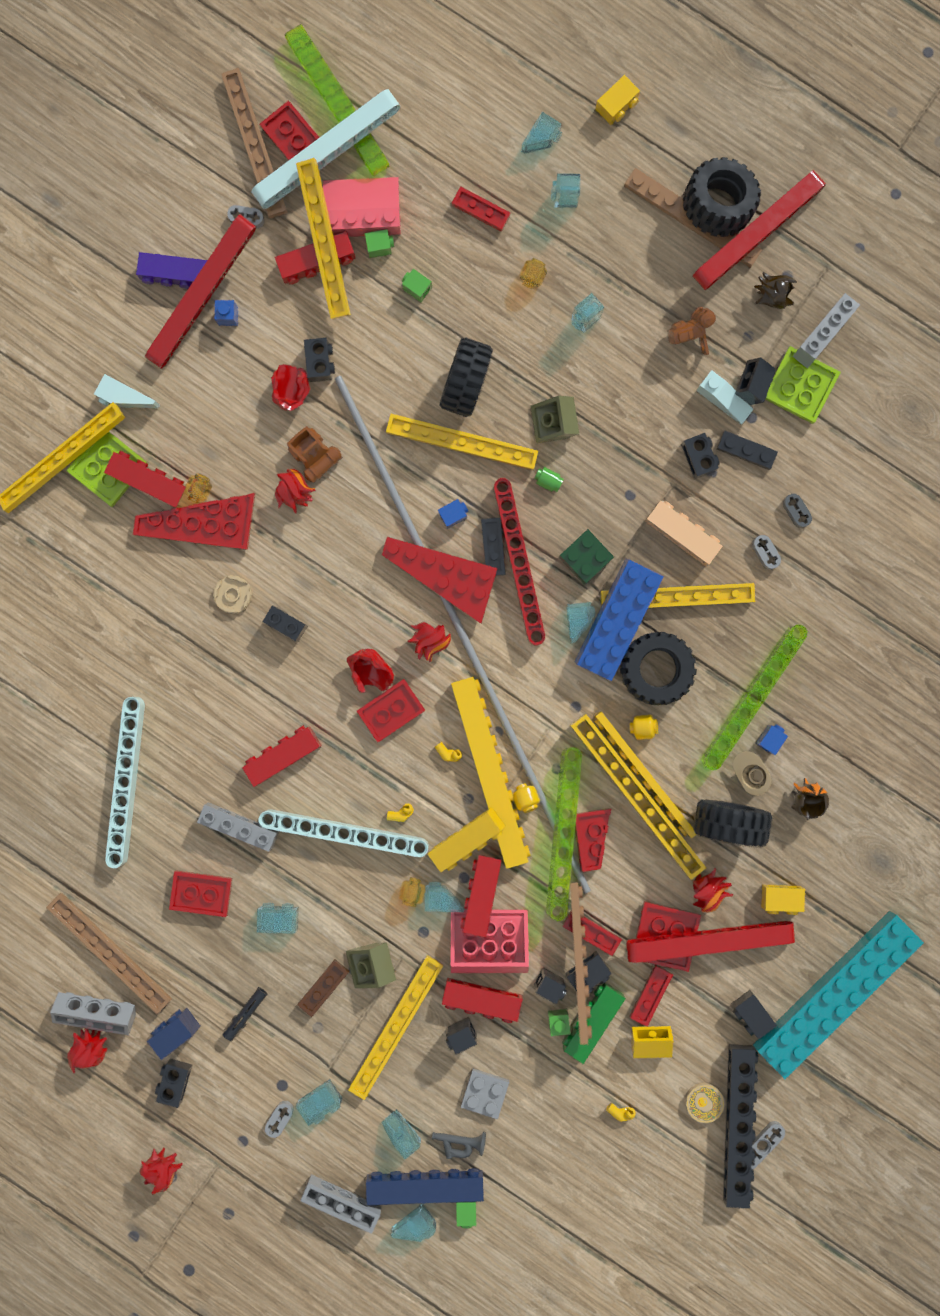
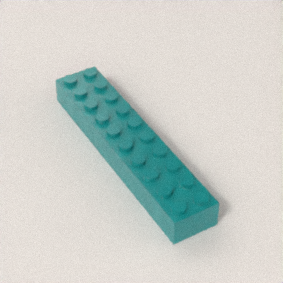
[753,911,924,1079]

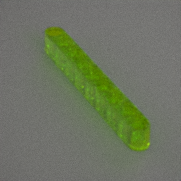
[284,24,390,177]
[702,625,808,770]
[546,747,582,921]

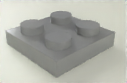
[461,1068,509,1119]

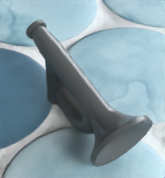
[432,1132,486,1159]

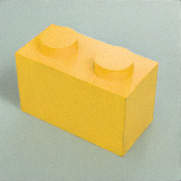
[595,75,640,125]
[761,884,805,915]
[631,1026,674,1058]

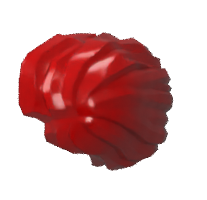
[271,364,310,411]
[347,648,394,693]

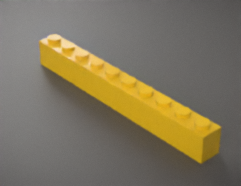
[451,677,531,869]
[569,714,706,880]

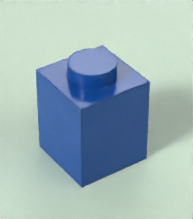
[215,300,238,326]
[438,499,469,529]
[755,724,788,755]

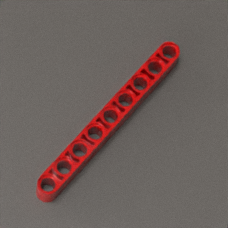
[692,170,826,291]
[145,214,257,369]
[494,478,545,646]
[626,921,795,963]

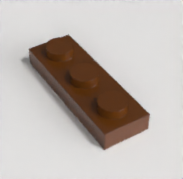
[297,959,349,1017]

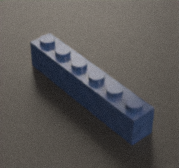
[366,1168,484,1205]

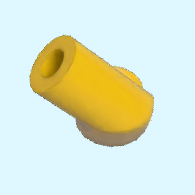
[434,742,462,762]
[387,803,414,822]
[606,1103,636,1122]

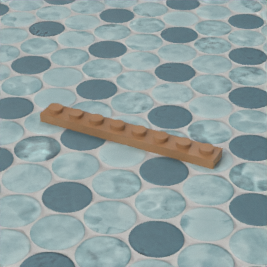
[221,68,288,219]
[624,168,762,268]
[570,882,592,1044]
[46,893,172,1014]

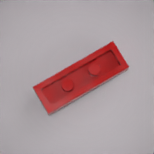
[452,186,511,232]
[562,909,622,956]
[629,965,673,1027]

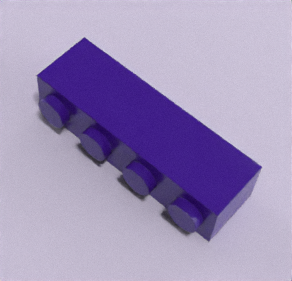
[136,252,207,289]

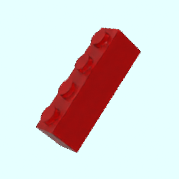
[275,231,356,285]
[104,451,187,508]
[242,725,322,787]
[460,855,502,938]
[442,977,523,1023]

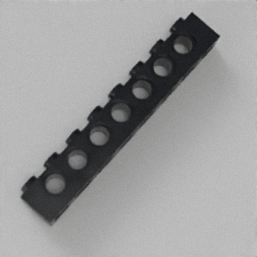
[723,1044,758,1209]

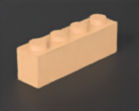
[644,501,723,566]

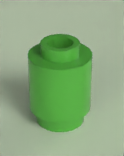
[534,467,564,492]

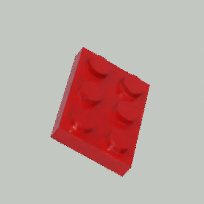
[259,100,320,161]
[357,679,426,743]
[169,870,233,917]

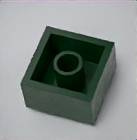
[558,529,614,585]

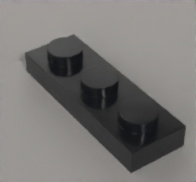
[717,431,778,470]
[481,518,506,576]

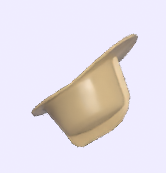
[733,751,771,796]

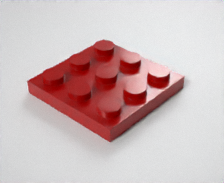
[636,901,701,972]

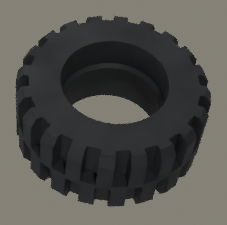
[683,157,761,237]
[439,337,493,417]
[620,632,697,705]
[693,799,773,847]

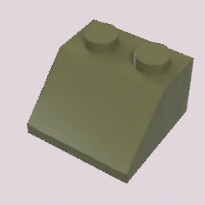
[531,396,579,443]
[346,942,396,988]

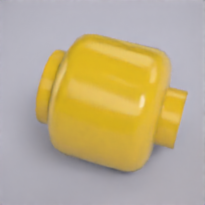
[629,714,658,740]
[513,783,540,813]

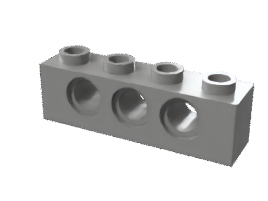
[793,293,860,369]
[197,803,280,852]
[50,992,136,1035]
[301,1174,382,1234]

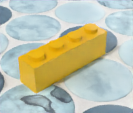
[427,807,505,872]

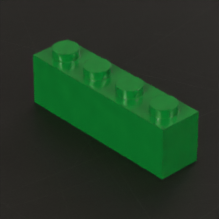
[562,982,626,1064]

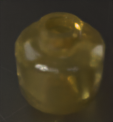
[519,258,547,289]
[184,473,212,503]
[399,877,426,907]

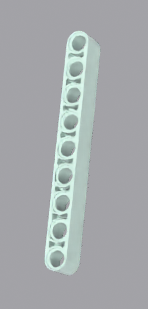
[251,89,400,209]
[105,697,145,868]
[259,809,429,857]

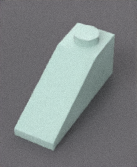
[696,370,753,425]
[94,374,160,408]

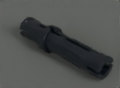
[222,987,268,1042]

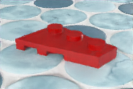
[573,808,612,872]

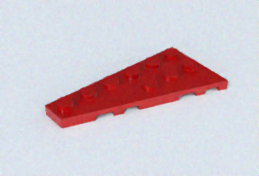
[133,493,255,550]
[382,537,498,624]

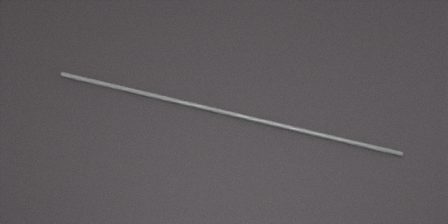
[334,376,591,894]

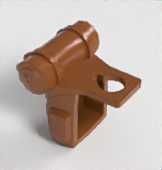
[667,307,716,355]
[287,426,343,483]

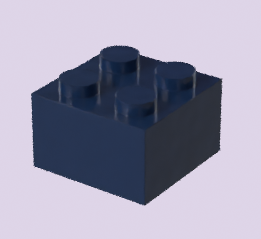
[147,1008,201,1060]

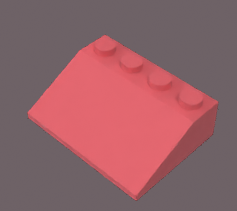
[323,177,401,237]
[451,910,529,973]

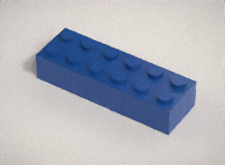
[574,558,664,681]

